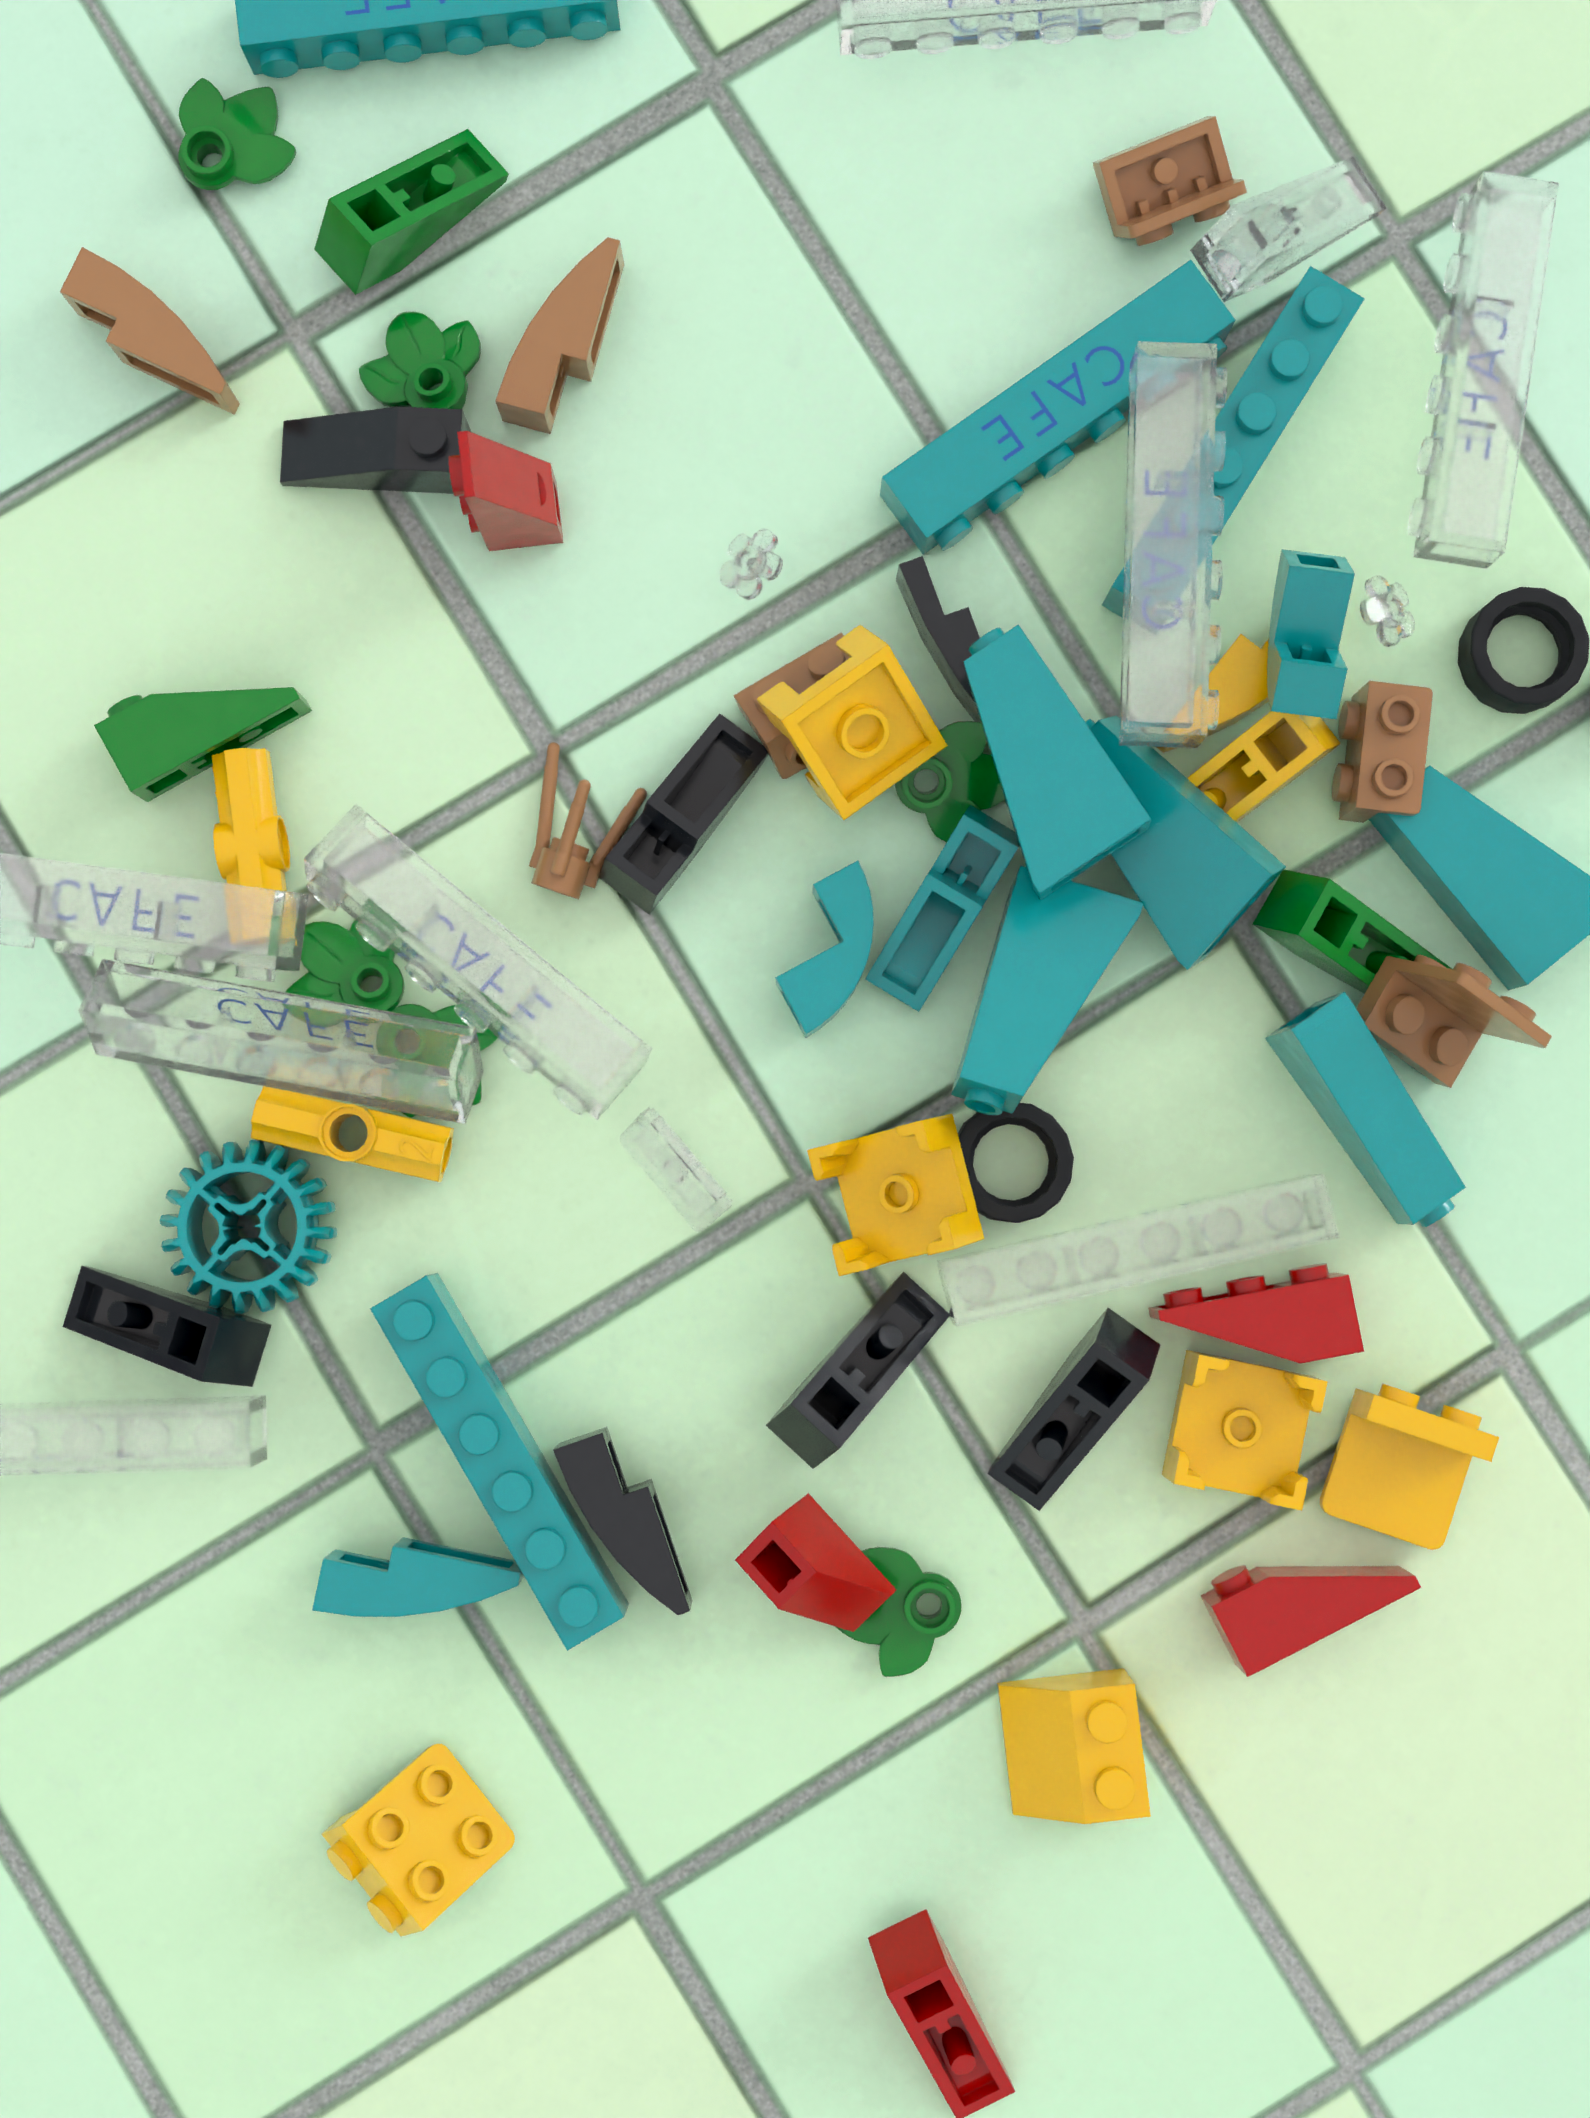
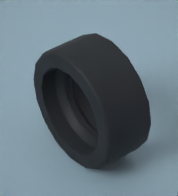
[1458,587,1589,714]
[958,1103,1074,1223]

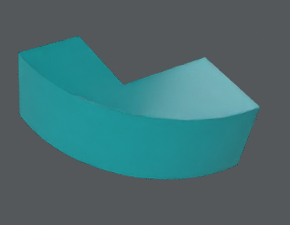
[1267,549,1355,720]
[775,860,874,1038]

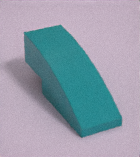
[865,805,1019,1012]
[312,1537,524,1617]

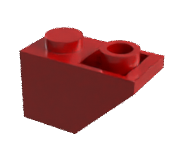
[735,1493,896,1632]

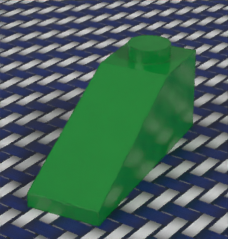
[314,129,509,295]
[94,687,312,802]
[1253,869,1452,994]

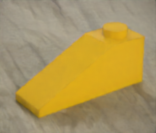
[1187,711,1341,822]

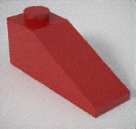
[1201,1565,1421,1677]
[868,1909,1015,2118]

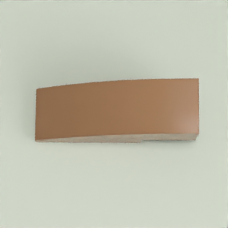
[495,237,624,434]
[60,247,240,415]

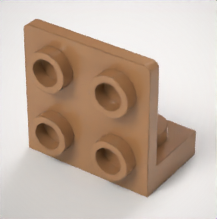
[1356,955,1552,1088]

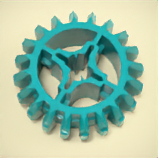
[159,1140,337,1314]

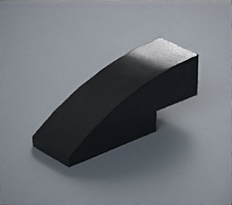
[599,713,769,915]
[553,1427,693,1615]

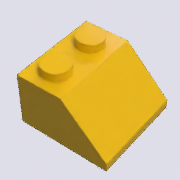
[997,1668,1151,1824]

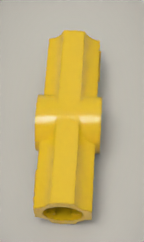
[212,748,293,946]
[251,1084,454,1182]

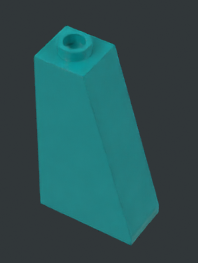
[963,624,1151,901]
[1085,716,1286,970]
[1368,765,1590,990]
[951,865,1144,1115]
[1265,992,1466,1227]

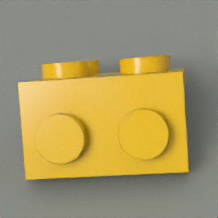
[1319,1383,1499,1550]
[322,1744,515,1937]

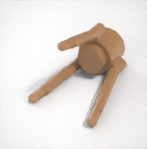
[529,742,647,899]

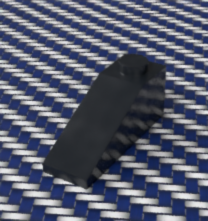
[280,406,471,494]
[63,1266,271,1387]
[766,1272,950,1469]
[987,1308,1160,1511]

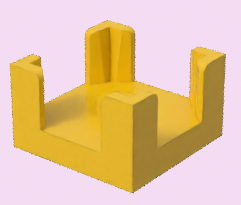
[756,625,948,820]
[807,1113,985,1276]
[1162,1350,1327,1511]

